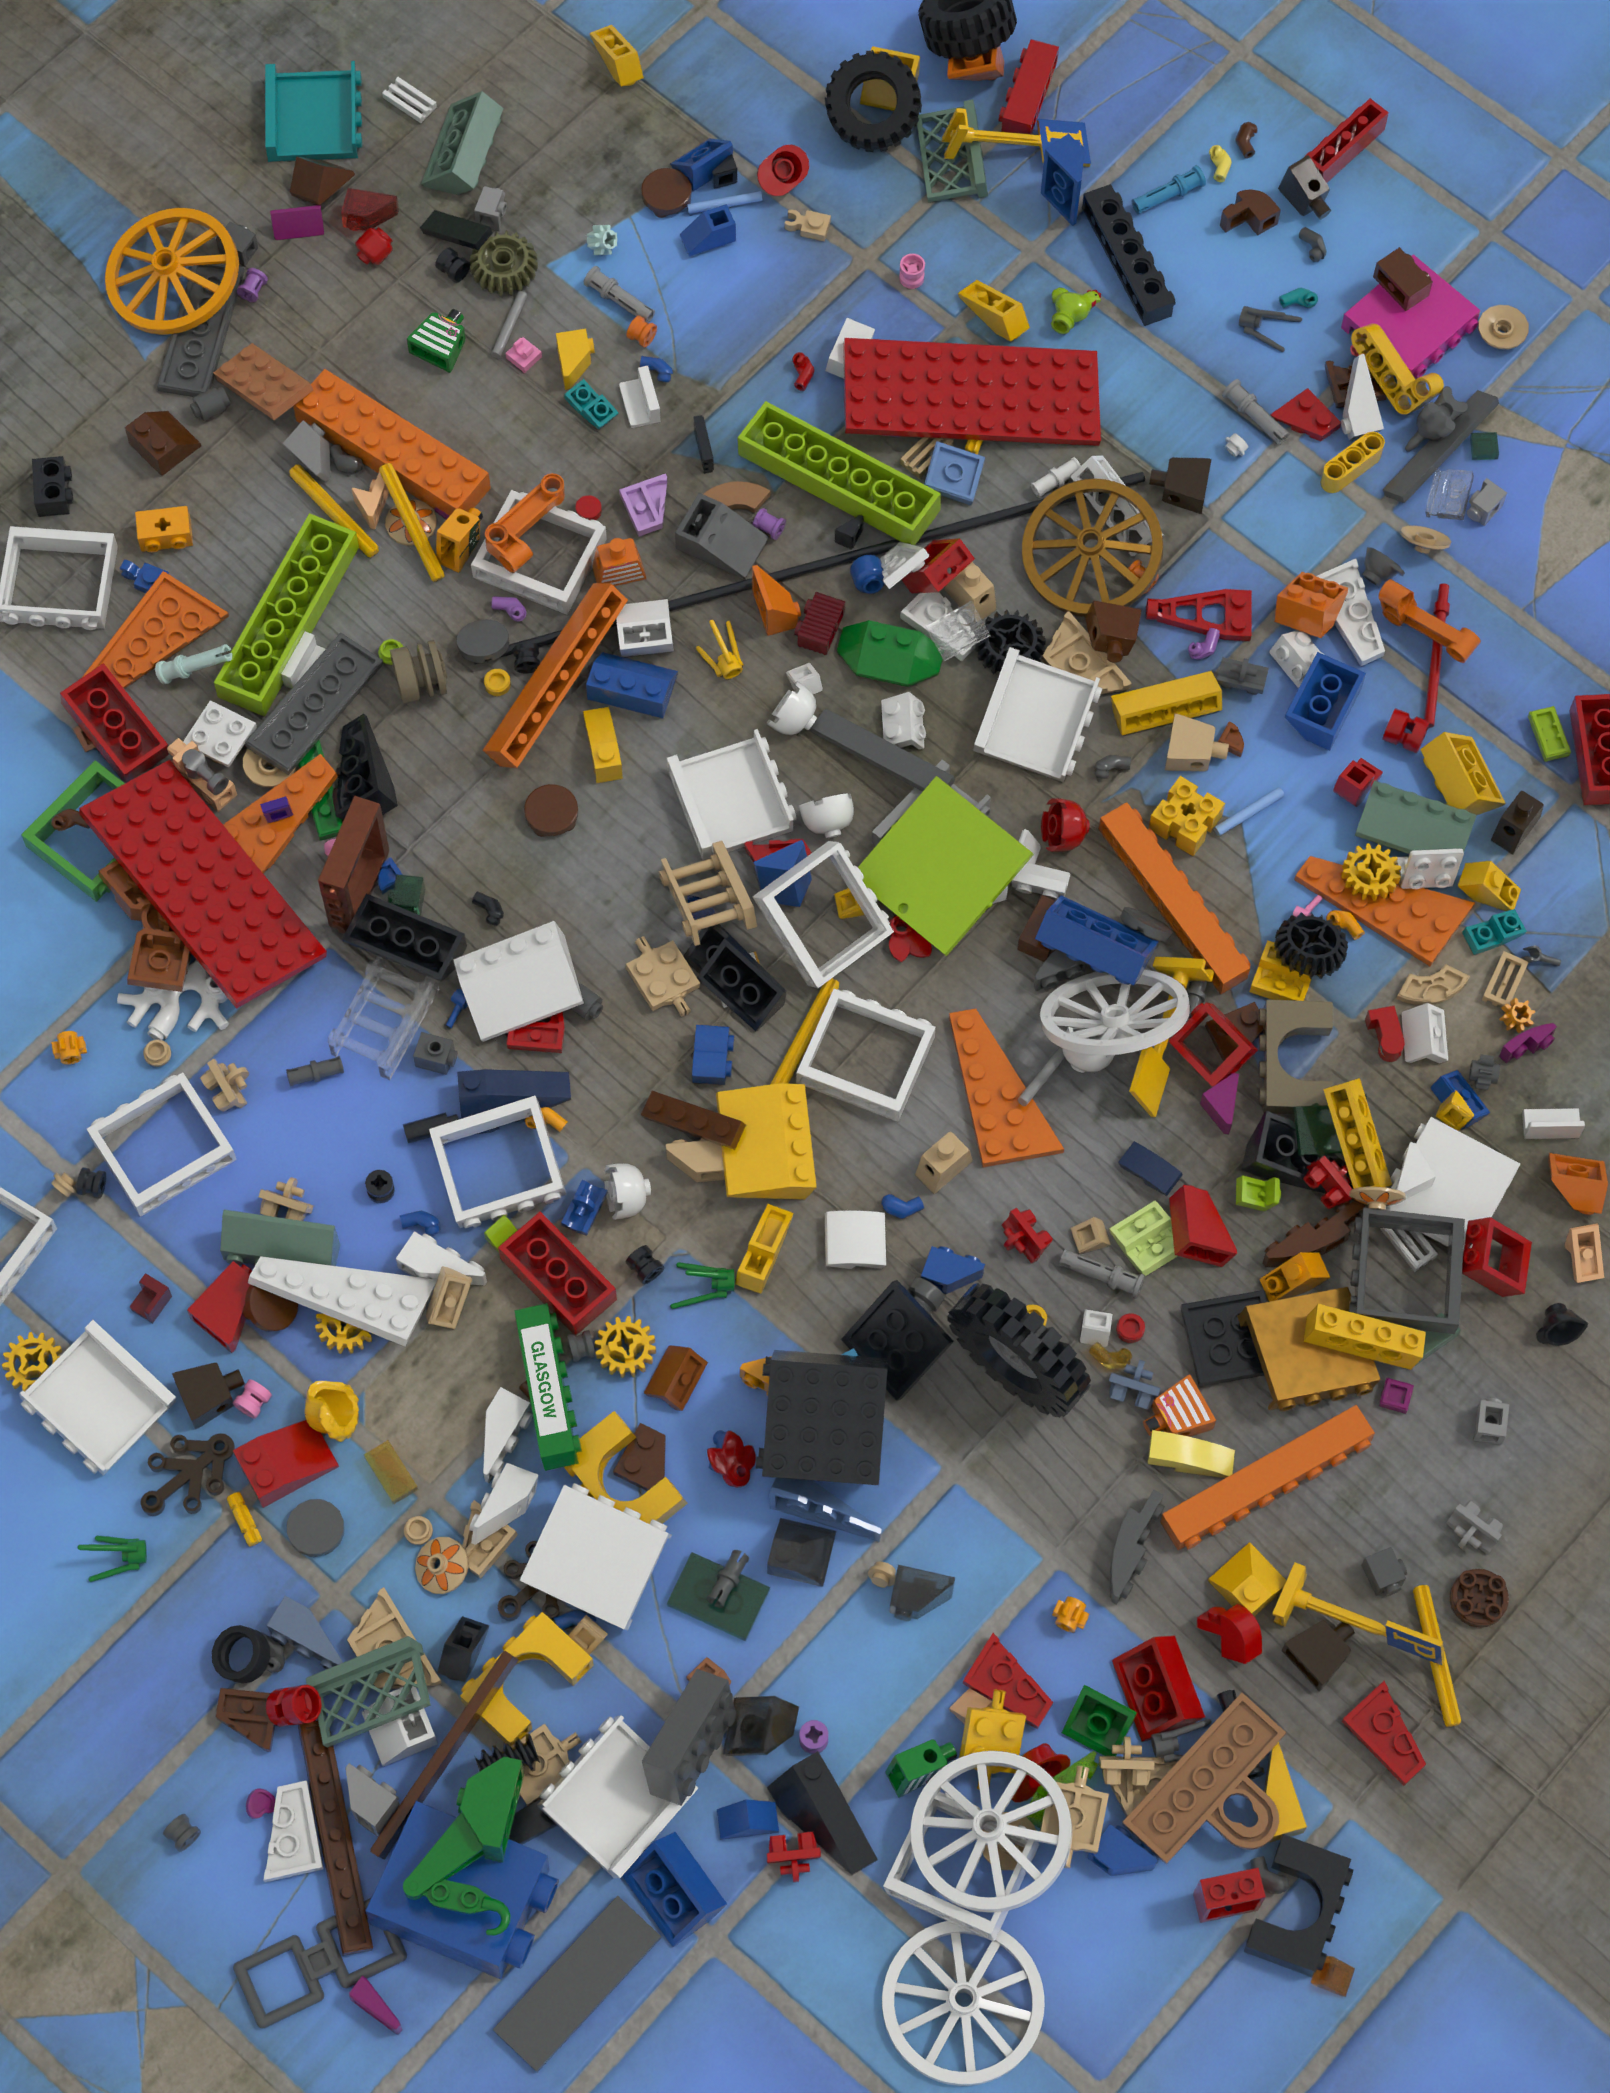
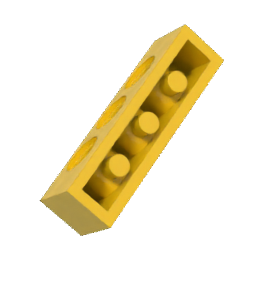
[1323,1078,1392,1189]
[1304,1304,1426,1370]

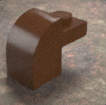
[1220,189,1281,236]

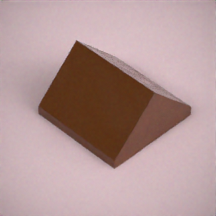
[290,156,355,206]

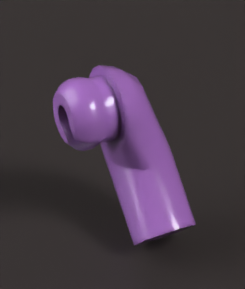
[492,596,526,622]
[1188,628,1220,660]

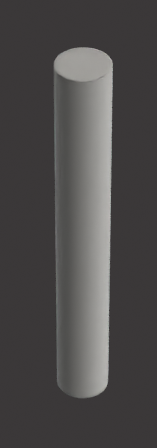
[491,291,527,359]
[1018,1047,1065,1106]

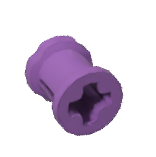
[237,268,268,302]
[752,508,786,540]

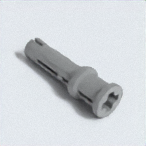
[584,266,655,323]
[1222,379,1290,445]
[1059,1249,1145,1299]

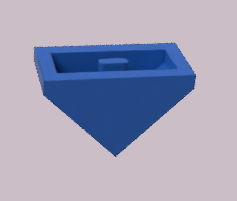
[717,1799,779,1840]

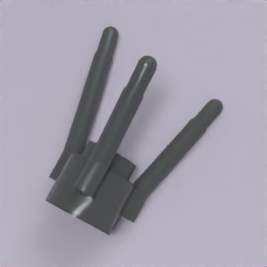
[1239,306,1302,352]
[1151,1719,1212,1763]

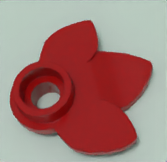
[888,916,932,962]
[707,1431,756,1488]

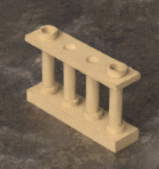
[659,841,757,946]

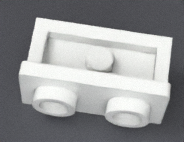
[1270,630,1323,689]
[881,692,926,749]
[1012,863,1070,900]

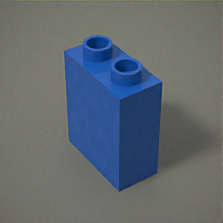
[366,1801,559,1980]

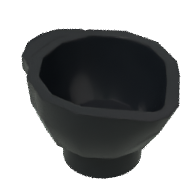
[1536,1303,1588,1346]

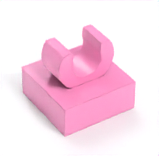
[506,337,542,373]

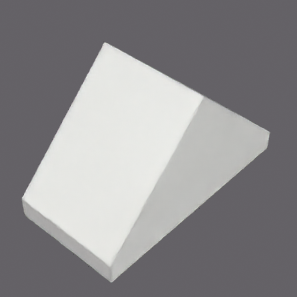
[1396,1142,1436,1199]

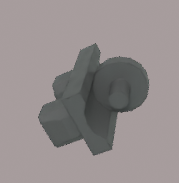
[1217,657,1269,695]

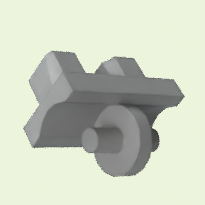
[1446,1501,1503,1555]

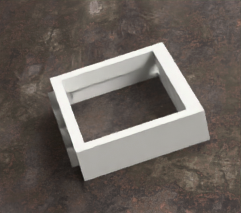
[471,490,607,615]
[0,526,118,630]
[753,841,894,988]
[796,989,936,1122]
[87,1073,237,1217]
[429,1096,567,1228]
[0,1187,57,1306]
[883,1791,1039,1942]

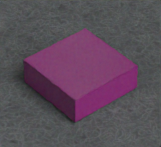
[1379,1377,1414,1414]

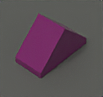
[1200,1073,1239,1134]

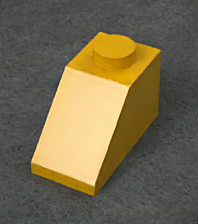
[556,329,595,390]

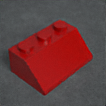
[1112,1636,1205,1742]

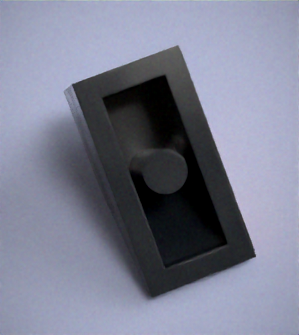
[437,1616,489,1682]

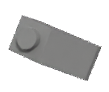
[283,420,330,482]

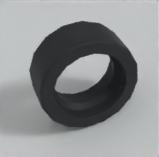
[212,1625,270,1684]

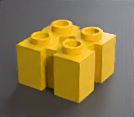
[1148,776,1225,856]

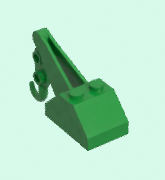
[403,1757,524,1936]

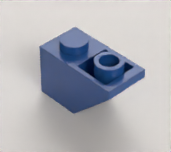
[680,204,736,256]
[921,1246,985,1294]
[1087,1824,1158,1876]

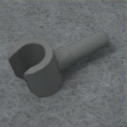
[1521,945,1561,966]

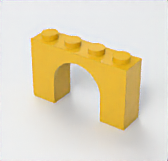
[564,1411,688,1524]
[460,1612,594,1746]

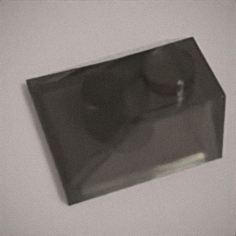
[767,1518,836,1587]
[889,1565,955,1621]
[722,1696,799,1756]

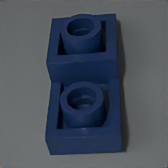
[1118,1141,1183,1196]

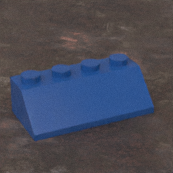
[1035,895,1159,986]

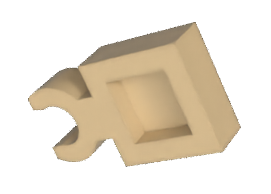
[785,210,831,242]

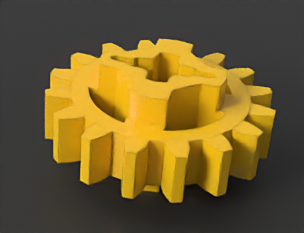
[1341,843,1401,901]
[315,1313,372,1354]
[595,1316,656,1378]
[2,1332,62,1392]

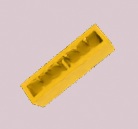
[1111,671,1222,735]

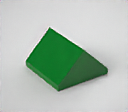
[1061,1685,1137,1756]

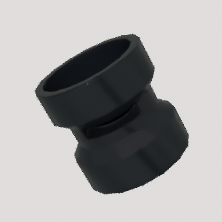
[435,247,471,283]
[625,1245,664,1284]

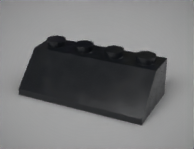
[342,893,467,982]

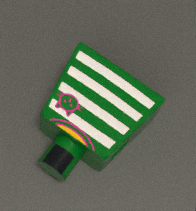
[407,309,466,373]
[885,1739,957,1798]

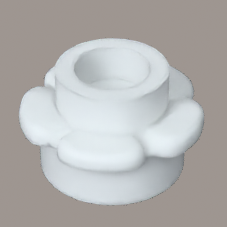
[1225,433,1249,457]

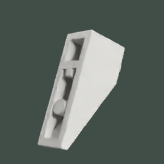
[1341,354,1384,440]

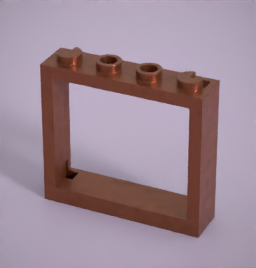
[318,796,390,933]

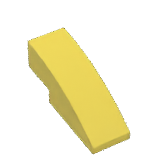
[1147,1430,1235,1478]

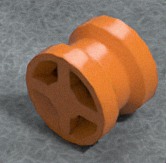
[626,315,657,348]

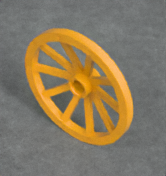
[105,208,239,335]

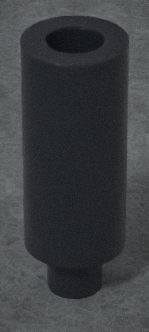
[403,1112,459,1144]

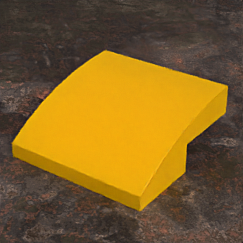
[1249,940,1312,1001]

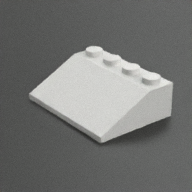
[453,921,584,1042]

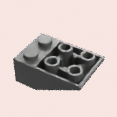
[675,493,769,579]

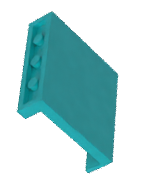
[265,61,362,162]

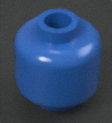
[850,555,885,594]

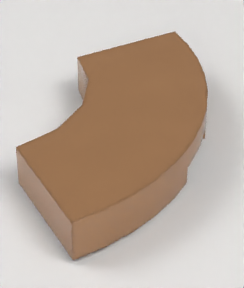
[703,481,771,513]

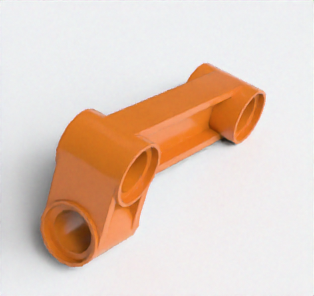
[485,473,565,573]
[1378,579,1481,663]

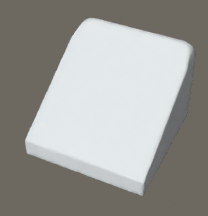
[786,663,823,694]
[1019,829,1041,864]
[1080,1309,1113,1347]

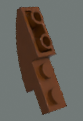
[1262,1200,1365,1267]

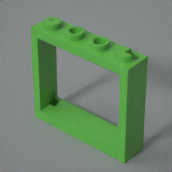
[21,760,125,902]

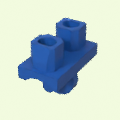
[561,1180,608,1236]

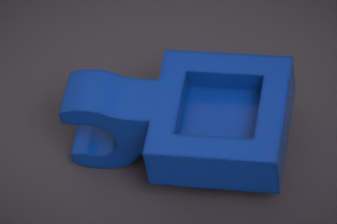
[120,560,169,593]

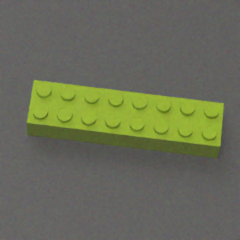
[737,401,941,545]
[214,513,359,717]

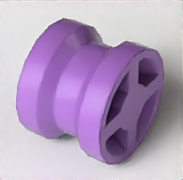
[799,1720,828,1754]

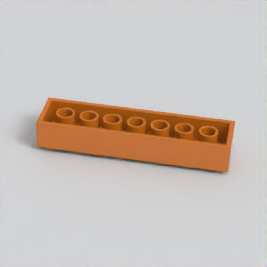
[293,369,491,516]

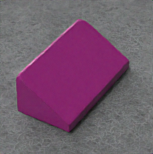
[270,205,324,240]

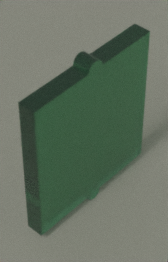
[1294,1103,1342,1157]

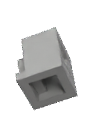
[474,186,507,231]
[1467,478,1507,526]
[1473,1398,1509,1445]

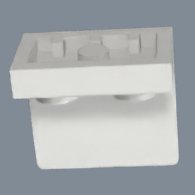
[183,701,257,767]
[1396,849,1464,889]

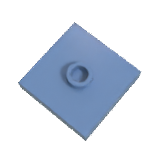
[924,441,985,505]

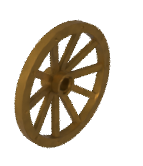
[1022,479,1163,617]

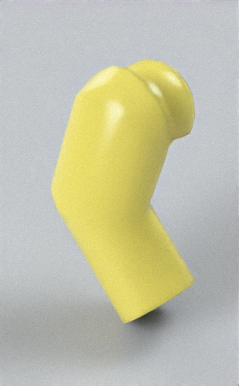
[1209,145,1232,182]

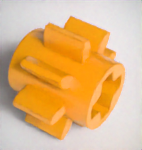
[1499,998,1535,1033]
[51,1031,87,1064]
[1052,1596,1089,1633]

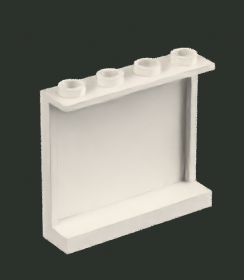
[973,647,1103,782]
[667,729,797,860]
[1385,1117,1520,1252]
[20,1320,176,1476]
[520,1483,672,1631]
[537,1715,698,1879]

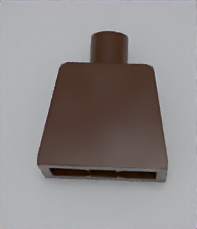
[1085,600,1141,663]

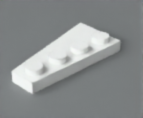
[1316,559,1385,666]

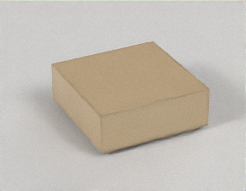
[568,1615,608,1655]

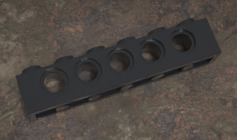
[1082,184,1176,326]

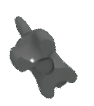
[1405,386,1468,451]

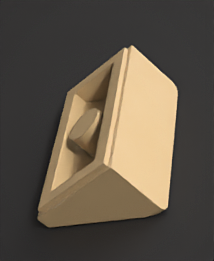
[426,1266,472,1329]

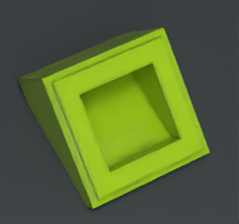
[484,1215,518,1253]

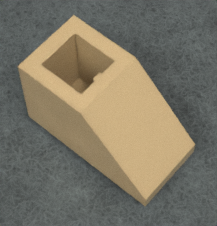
[666,1138,725,1182]

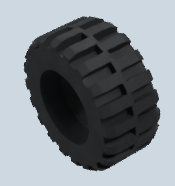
[918,0,1017,59]
[825,50,922,152]

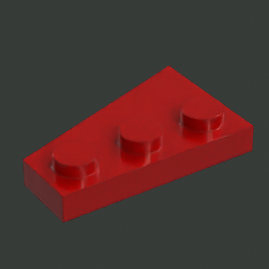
[962,1633,1053,1729]
[1341,1681,1426,1786]

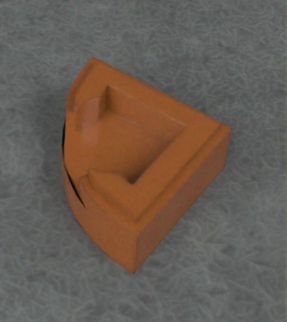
[1218,721,1244,757]

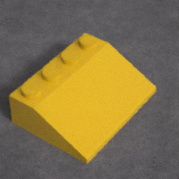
[716,1083,817,1200]

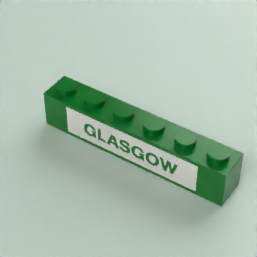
[514,1303,582,1471]

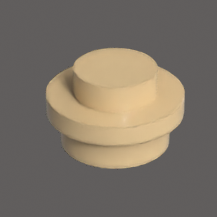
[143,1040,171,1067]
[51,1172,77,1197]
[404,1516,433,1545]
[868,1561,896,1588]

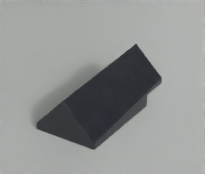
[683,924,787,1032]

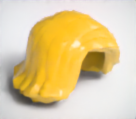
[305,1381,359,1442]

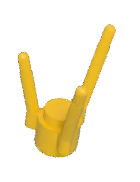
[696,620,744,679]

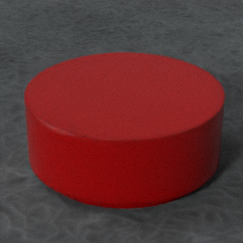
[575,495,602,520]
[1116,1313,1145,1343]

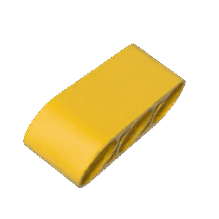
[1320,432,1385,493]

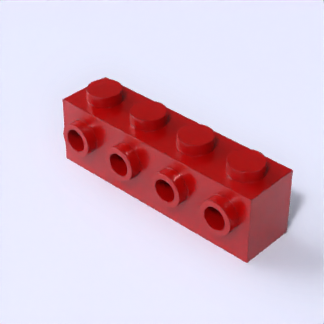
[998,39,1059,134]
[1305,98,1389,183]

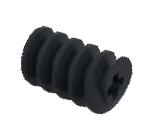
[474,1733,540,1772]

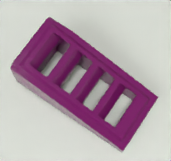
[349,1976,403,2034]

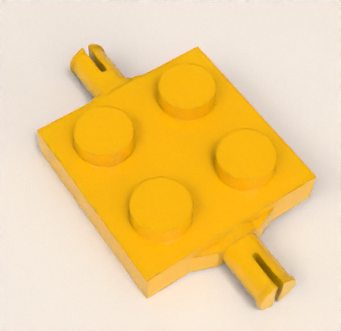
[959,1689,1026,1790]

